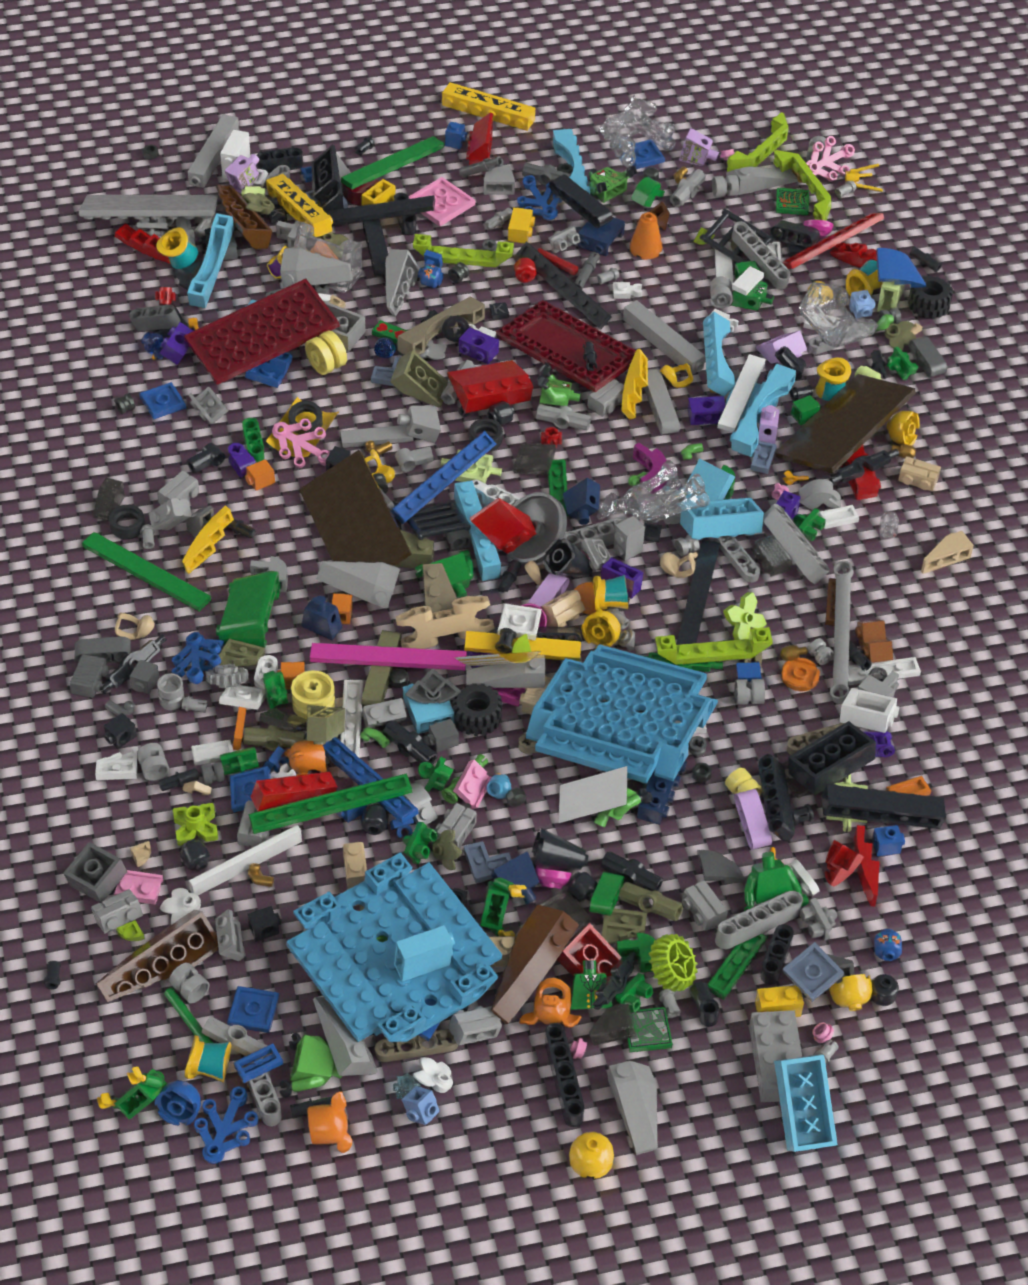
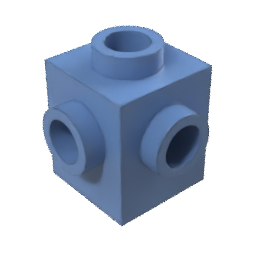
[402,1086,440,1125]

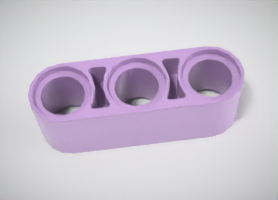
[528,573,569,606]
[734,789,772,850]

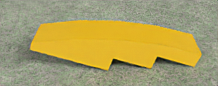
[621,349,648,420]
[182,506,234,574]

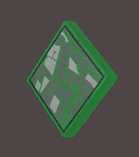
[622,1007,673,1053]

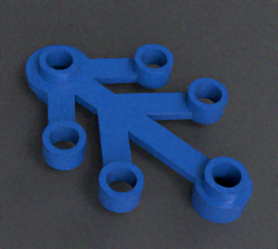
[517,175,562,220]
[172,632,221,684]
[194,1086,258,1164]

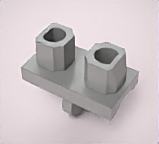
[137,217,169,236]
[548,225,580,254]
[800,898,838,941]

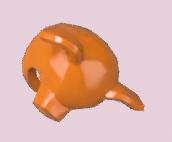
[284,740,327,776]
[519,978,581,1028]
[307,1092,352,1153]

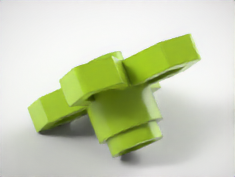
[723,592,766,640]
[173,803,218,846]

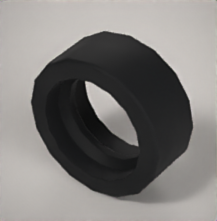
[288,401,323,435]
[469,418,503,451]
[109,505,145,539]

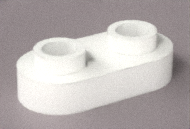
[254,655,278,689]
[789,859,820,896]

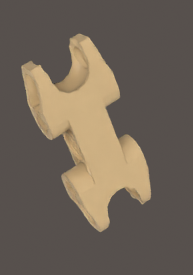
[396,596,495,649]

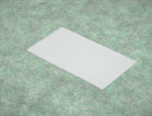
[559,766,627,823]

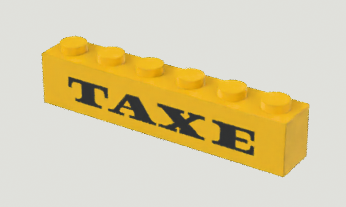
[442,82,535,131]
[266,174,333,238]

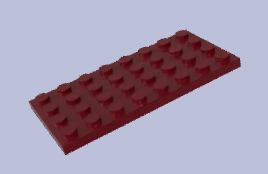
[184,278,340,385]

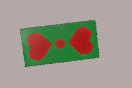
[372,320,408,344]

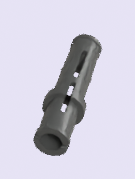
[459,156,503,178]
[574,252,600,290]

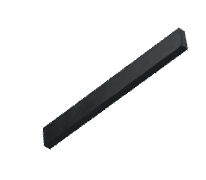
[324,195,436,225]
[516,241,612,329]
[676,540,720,645]

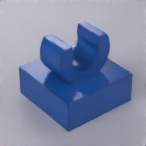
[424,250,443,268]
[262,746,289,773]
[389,818,414,838]

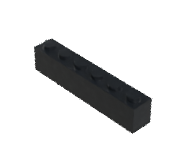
[821,784,946,829]

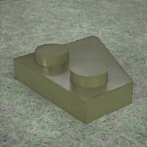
[219,639,265,666]
[602,908,647,944]

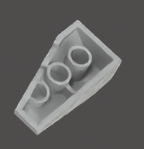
[726,167,797,195]
[280,248,353,287]
[608,1061,658,1155]

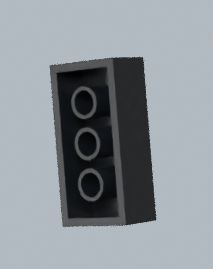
[788,721,876,795]

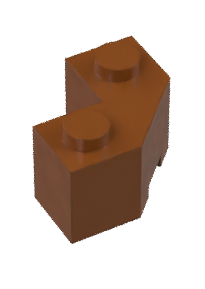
[855,619,893,663]

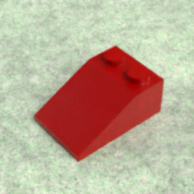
[470,497,537,554]
[557,923,622,977]

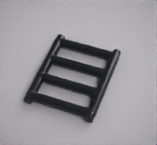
[699,208,774,263]
[406,501,471,540]

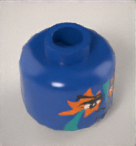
[418,264,444,288]
[874,929,902,961]

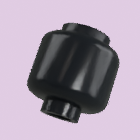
[487,401,514,426]
[361,804,389,835]
[180,839,211,871]
[568,871,598,902]
[871,974,899,1006]

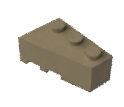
[422,563,457,613]

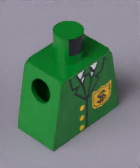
[732,281,774,310]
[571,960,612,1009]

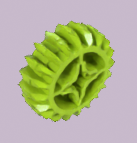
[649,934,698,992]

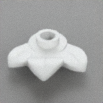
[160,888,201,925]
[413,1057,453,1093]

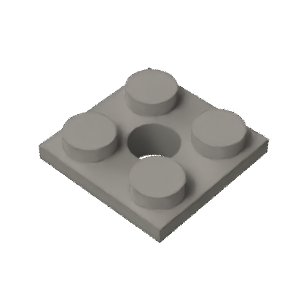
[581,538,611,570]

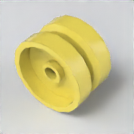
[305,330,347,375]
[291,670,335,720]

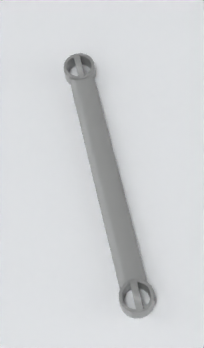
[830,561,854,704]

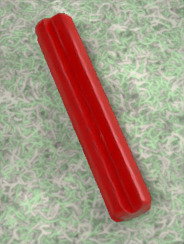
[537,248,579,276]

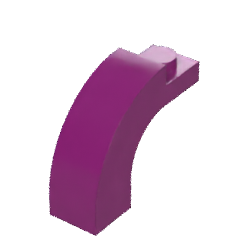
[633,442,668,501]

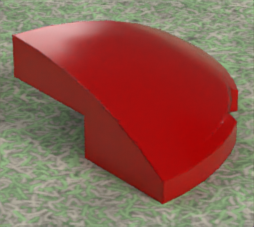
[825,840,864,887]

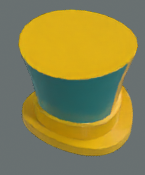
[156,227,198,269]
[846,260,883,296]
[815,357,851,401]
[593,575,628,611]
[184,1035,232,1083]

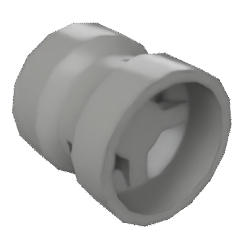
[675,535,700,556]
[807,638,834,665]

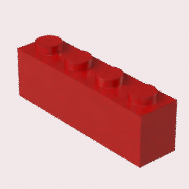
[841,445,881,500]
[251,772,338,812]

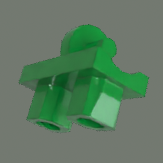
[887,347,918,380]
[793,508,826,541]
[263,671,289,709]
[220,747,259,775]
[418,756,453,792]
[403,822,438,864]
[615,973,653,1013]

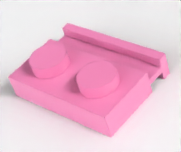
[453,760,491,809]
[114,870,163,905]

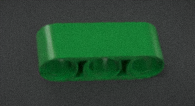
[242,417,265,463]
[590,872,624,916]

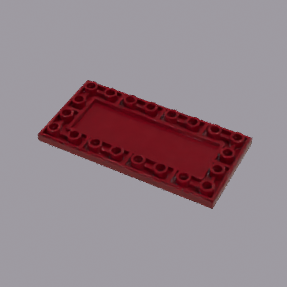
[496,300,636,392]

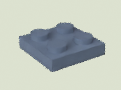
[783,942,844,1002]

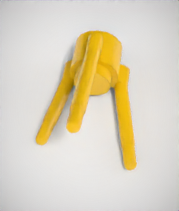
[845,164,883,192]

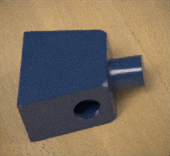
[563,478,600,525]
[301,596,342,640]
[490,851,539,905]

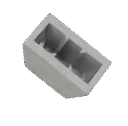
[484,165,515,195]
[397,406,441,443]

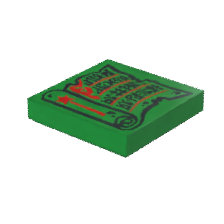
[776,188,809,215]

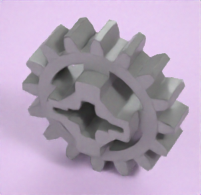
[206,664,248,688]

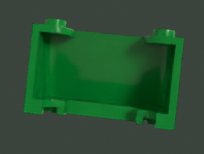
[216,571,280,648]

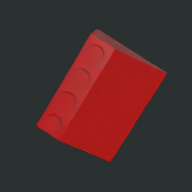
[447,360,534,413]

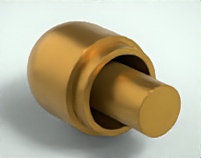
[891,444,916,459]
[780,645,807,661]

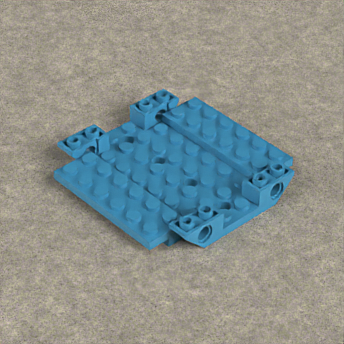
[526,644,718,784]
[286,852,502,1042]

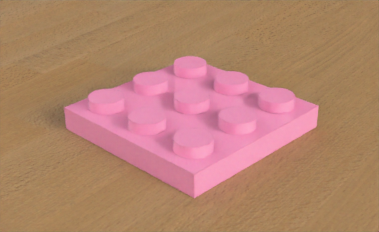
[409,177,475,227]

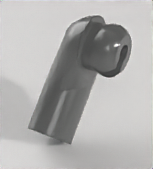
[105,700,135,716]

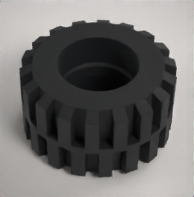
[908,275,953,319]
[453,683,502,736]

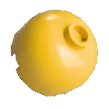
[887,411,920,445]
[581,611,621,648]
[829,974,872,1011]
[569,1132,614,1179]

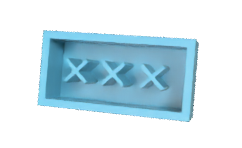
[680,498,764,540]
[774,1055,837,1152]

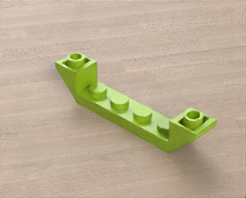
[727,112,788,172]
[773,150,831,221]
[413,234,514,267]
[655,627,773,665]

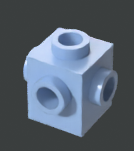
[849,290,875,318]

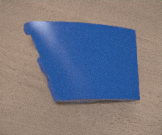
[876,248,926,288]
[245,352,293,388]

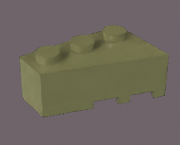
[395,530,434,568]
[307,705,345,745]

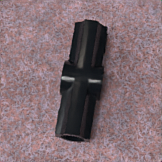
[383,720,438,764]
[601,851,663,891]

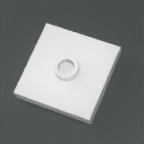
[497,604,542,640]
[219,685,266,710]

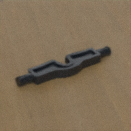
[829,449,899,484]
[100,634,167,694]
[592,952,637,1010]

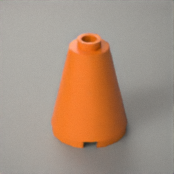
[629,212,663,260]

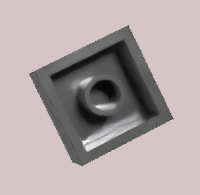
[63,842,127,903]

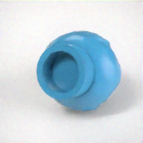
[487,773,512,799]

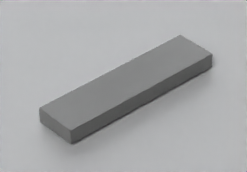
[340,425,413,448]

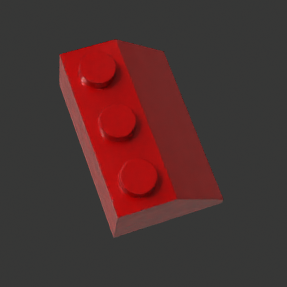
[466,113,493,165]

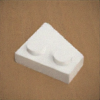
[95,747,138,780]

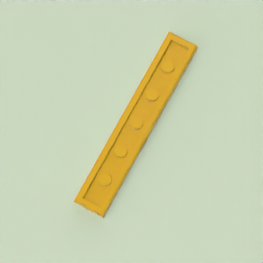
[464,631,581,662]

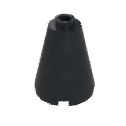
[544,539,593,578]
[531,828,589,870]

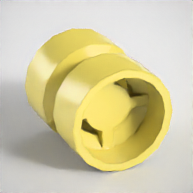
[725,768,762,797]

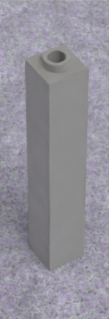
[188,114,239,188]
[623,300,705,375]

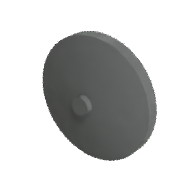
[506,492,567,565]

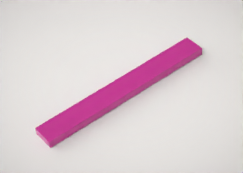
[310,643,467,670]

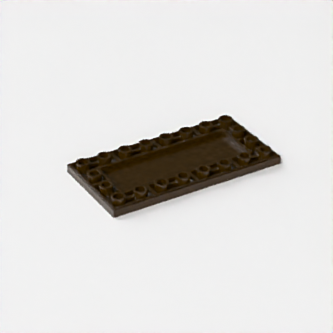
[775,374,916,473]
[299,450,412,595]

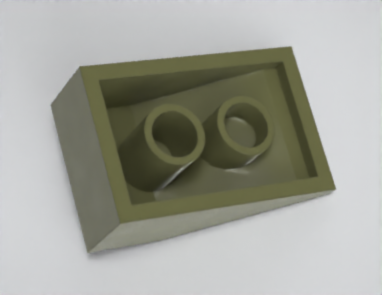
[390,350,448,408]

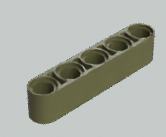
[361,630,402,706]

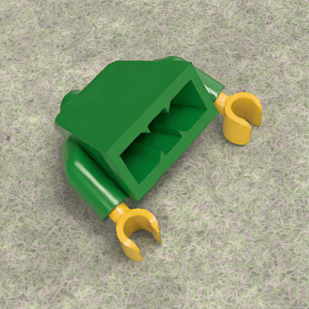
[480,877,526,937]
[97,1067,167,1120]

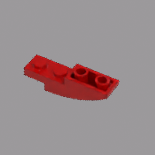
[830,242,877,268]

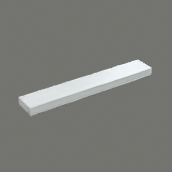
[717,354,766,432]
[338,680,364,777]
[189,825,302,895]

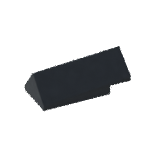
[311,144,344,211]

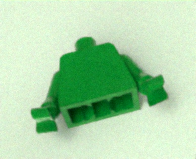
[415,550,474,599]
[744,852,809,911]

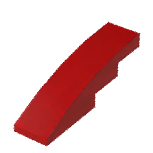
[114,223,170,263]
[854,825,880,907]

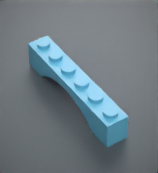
[553,129,590,194]
[187,213,234,308]
[703,312,735,396]
[730,364,796,457]
[454,480,501,581]

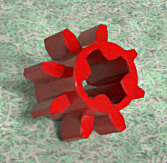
[155,287,176,306]
[541,427,562,449]

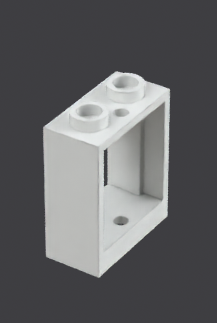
[839,688,899,733]

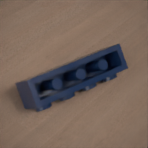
[637,761,687,825]

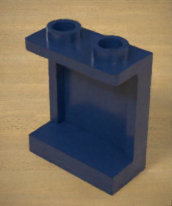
[577,217,625,256]

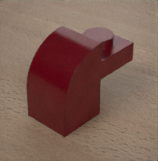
[342,180,379,206]

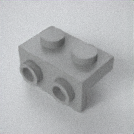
[189,387,228,424]
[215,909,244,961]

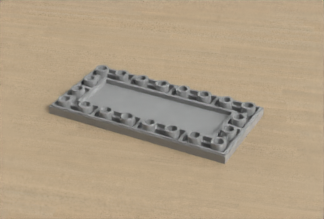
[79,195,219,219]

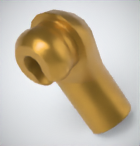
[365,440,392,455]
[248,863,274,887]

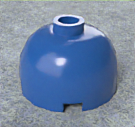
[155,1080,201,1126]

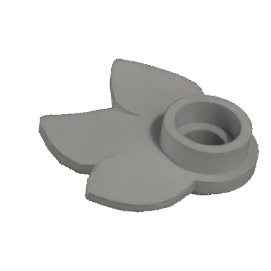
[419,339,447,360]

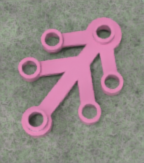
[806,136,855,182]
[272,418,330,468]

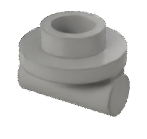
[619,629,635,651]

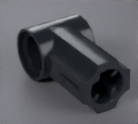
[775,346,806,381]
[187,443,225,474]
[689,981,719,1027]

